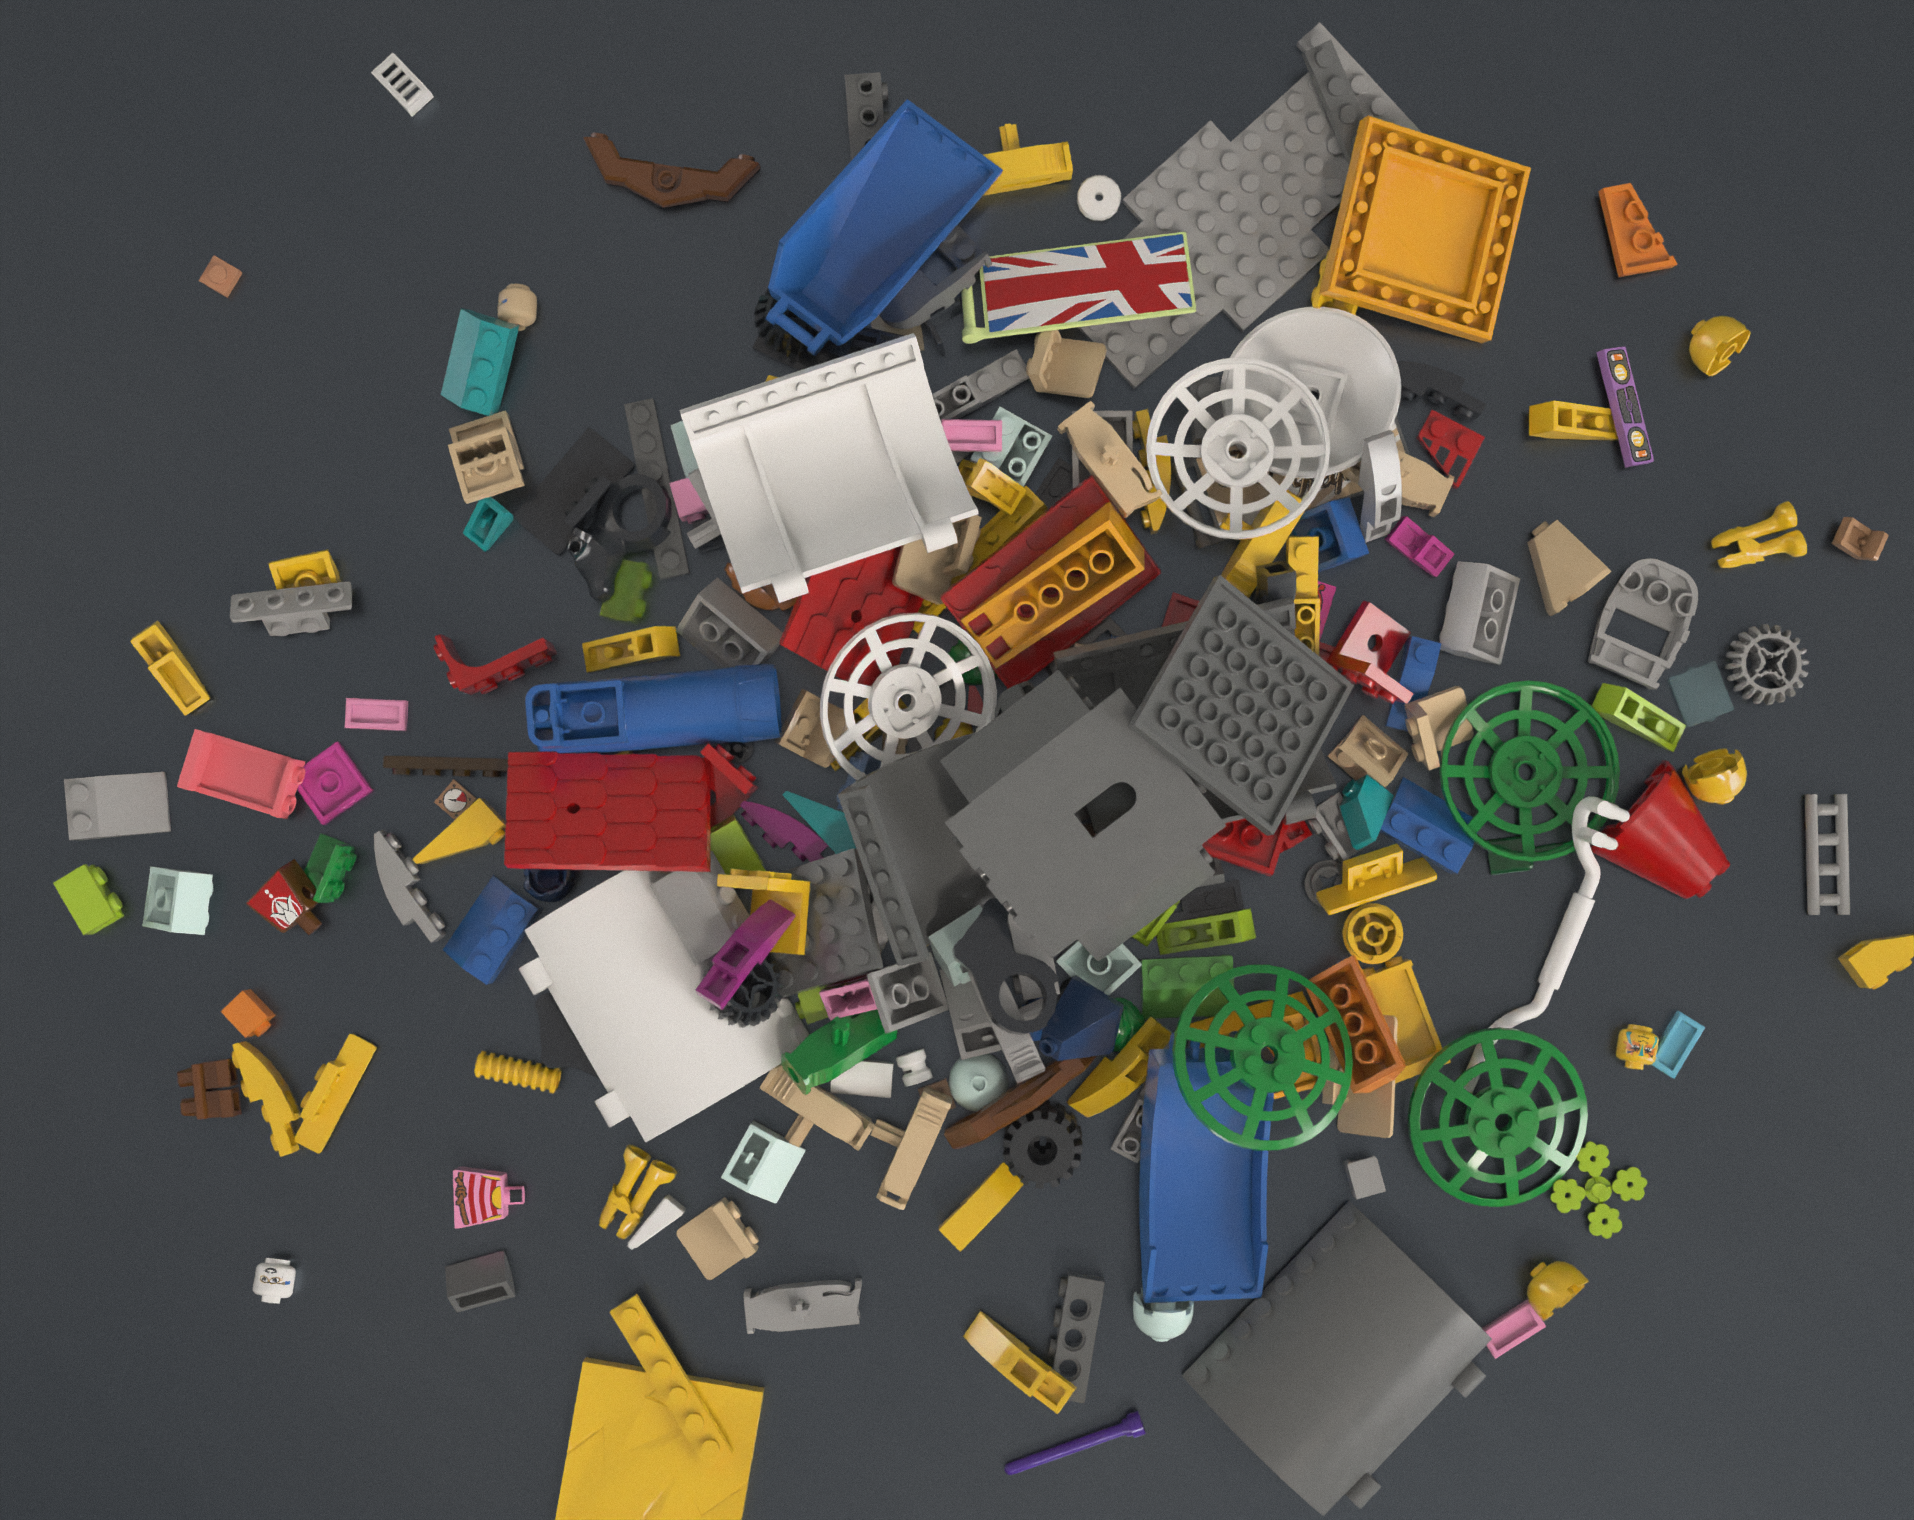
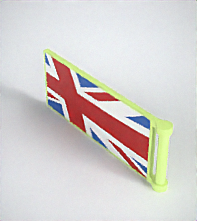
[956,232,1196,344]

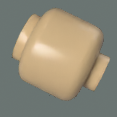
[497,284,537,331]

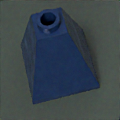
[1039,975,1124,1061]

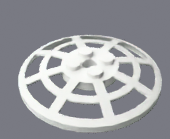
[1146,357,1330,539]
[820,613,997,780]

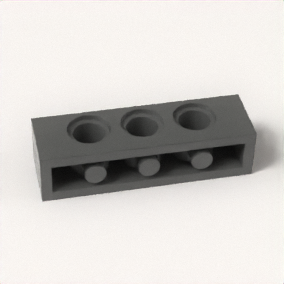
[1048,1271,1105,1403]

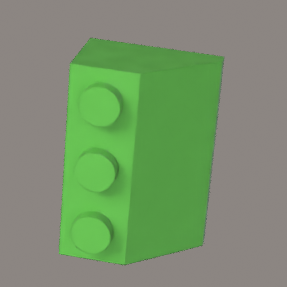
[1139,955,1234,1019]

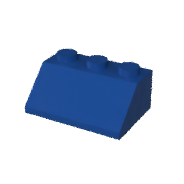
[1379,777,1478,874]
[443,875,544,985]

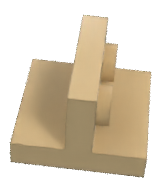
[1328,715,1409,787]

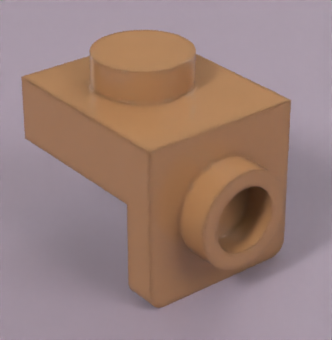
[1832,517,1888,561]

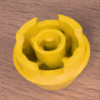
[1343,903,1403,964]

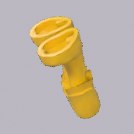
[1711,501,1807,568]
[599,1145,677,1239]

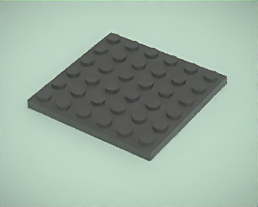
[1128,575,1354,836]

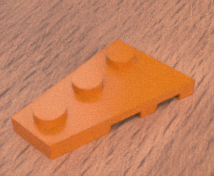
[1598,183,1678,278]

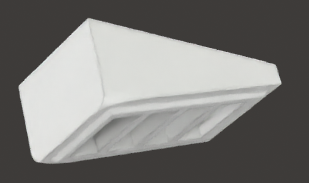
[371,53,434,117]
[627,1195,686,1249]

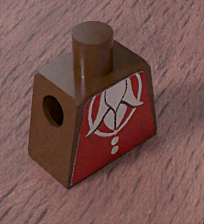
[246,859,322,936]

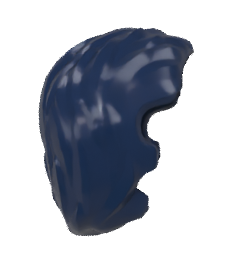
[523,869,576,902]

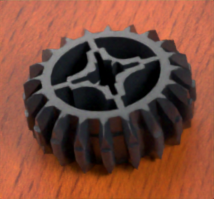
[754,288,829,358]
[703,956,784,1028]

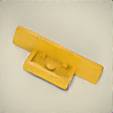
[1316,844,1437,915]
[294,1034,377,1154]

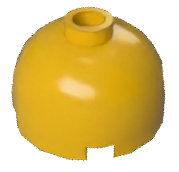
[1689,316,1751,376]
[1682,748,1747,804]
[1527,1261,1589,1321]

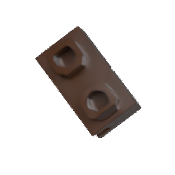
[177,1058,242,1120]

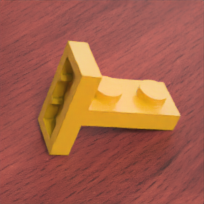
[958,458,1027,516]

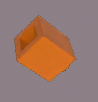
[220,989,275,1038]

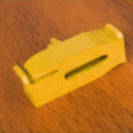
[983,123,1073,196]
[1219,483,1306,598]

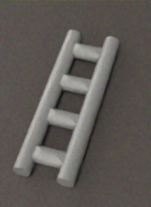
[1805,794,1850,915]

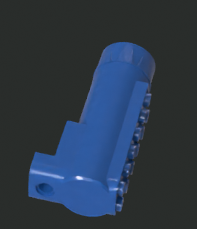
[525,664,782,753]

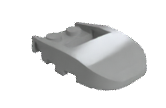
[1588,558,1698,690]

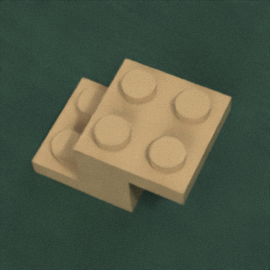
[448,410,525,504]

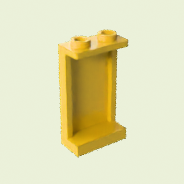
[1362,956,1451,1084]

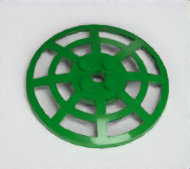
[1439,680,1620,862]
[1172,965,1353,1151]
[1407,1027,1588,1207]

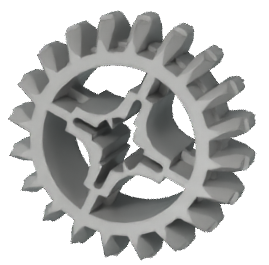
[1724,624,1810,705]

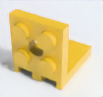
[717,869,810,955]

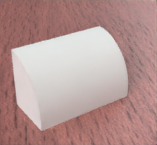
[831,1059,894,1098]

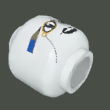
[253,1258,296,1304]

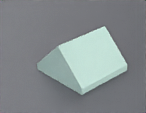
[1056,940,1142,995]

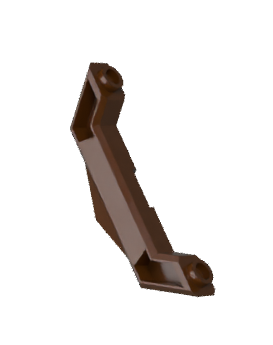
[583,133,761,208]
[944,1056,1097,1149]

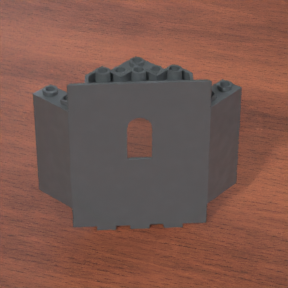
[940,670,1226,962]

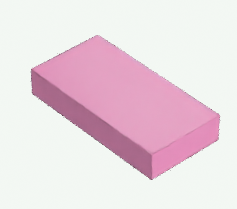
[941,419,1002,452]
[345,698,408,731]
[1482,1299,1546,1359]

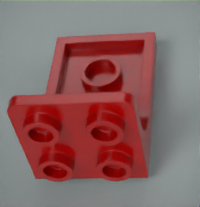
[433,634,557,695]

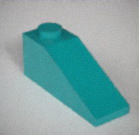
[782,791,857,854]

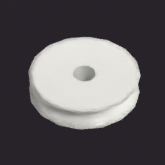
[1077,175,1121,221]

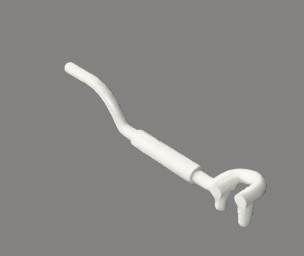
[1463,796,1630,1094]

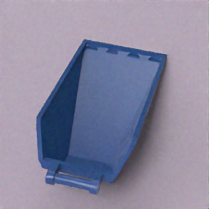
[766,99,1003,356]

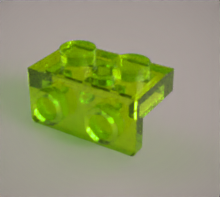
[600,559,652,624]

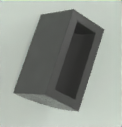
[445,1251,515,1313]

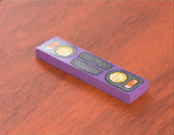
[1596,346,1654,468]

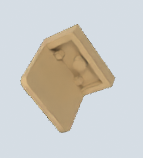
[1026,330,1107,398]
[1404,686,1474,770]
[774,689,854,768]
[677,1197,759,1280]

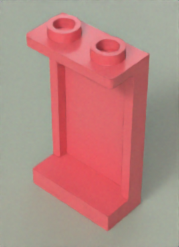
[177,729,305,819]

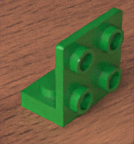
[304,833,357,903]

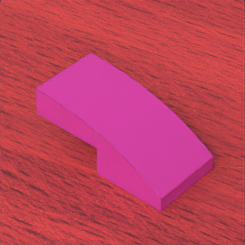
[1385,516,1454,577]

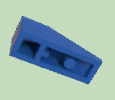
[1385,636,1442,732]

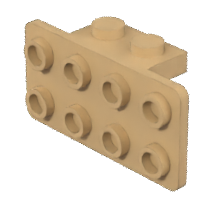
[892,495,982,605]
[1321,1015,1398,1138]

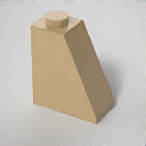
[1527,520,1611,616]

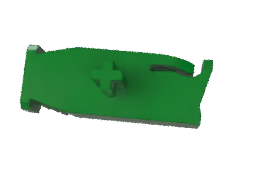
[781,1009,897,1095]

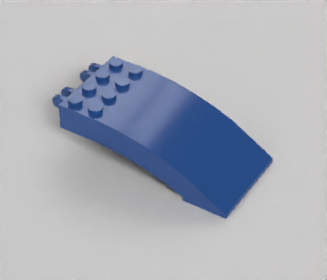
[1139,1031,1274,1303]

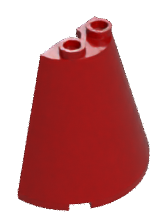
[1590,760,1730,899]

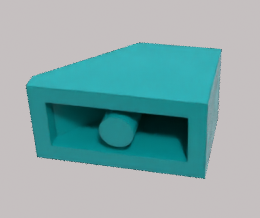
[1339,775,1394,850]

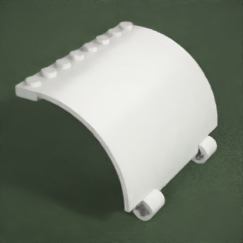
[679,333,979,603]
[519,870,809,1142]

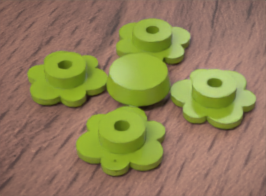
[1550,1141,1647,1239]

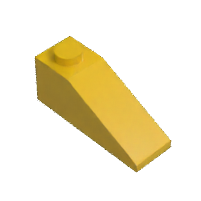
[1529,401,1618,441]
[582,626,680,673]
[412,798,506,864]

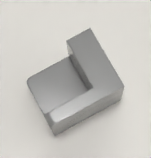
[1343,1156,1386,1199]

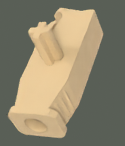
[1057,401,1162,518]
[1341,450,1455,517]
[759,1064,875,1151]
[870,1086,953,1210]

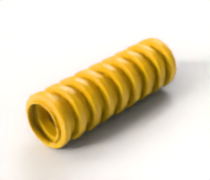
[474,1051,561,1094]

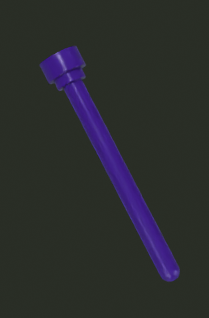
[1004,1411,1146,1475]

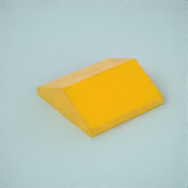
[269,549,341,590]

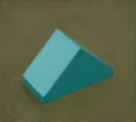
[463,496,514,552]

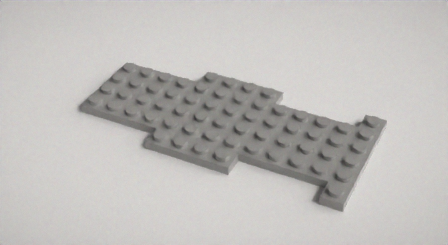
[1077,22,1421,390]

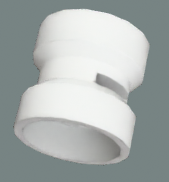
[896,1048,933,1087]

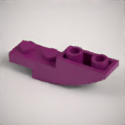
[740,801,829,862]
[695,899,796,1010]

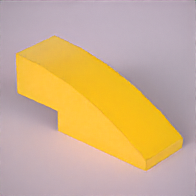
[130,620,210,716]
[939,1161,1024,1252]

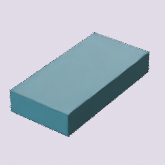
[1651,1011,1705,1079]

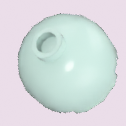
[948,1053,1009,1112]
[1133,1287,1194,1342]

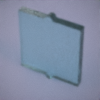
[1668,661,1734,728]

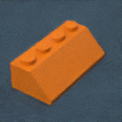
[1305,955,1406,1093]

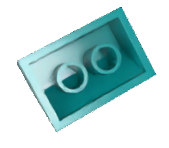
[441,308,520,416]

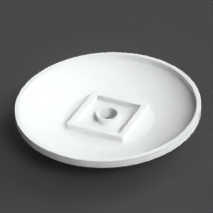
[1220,307,1401,478]

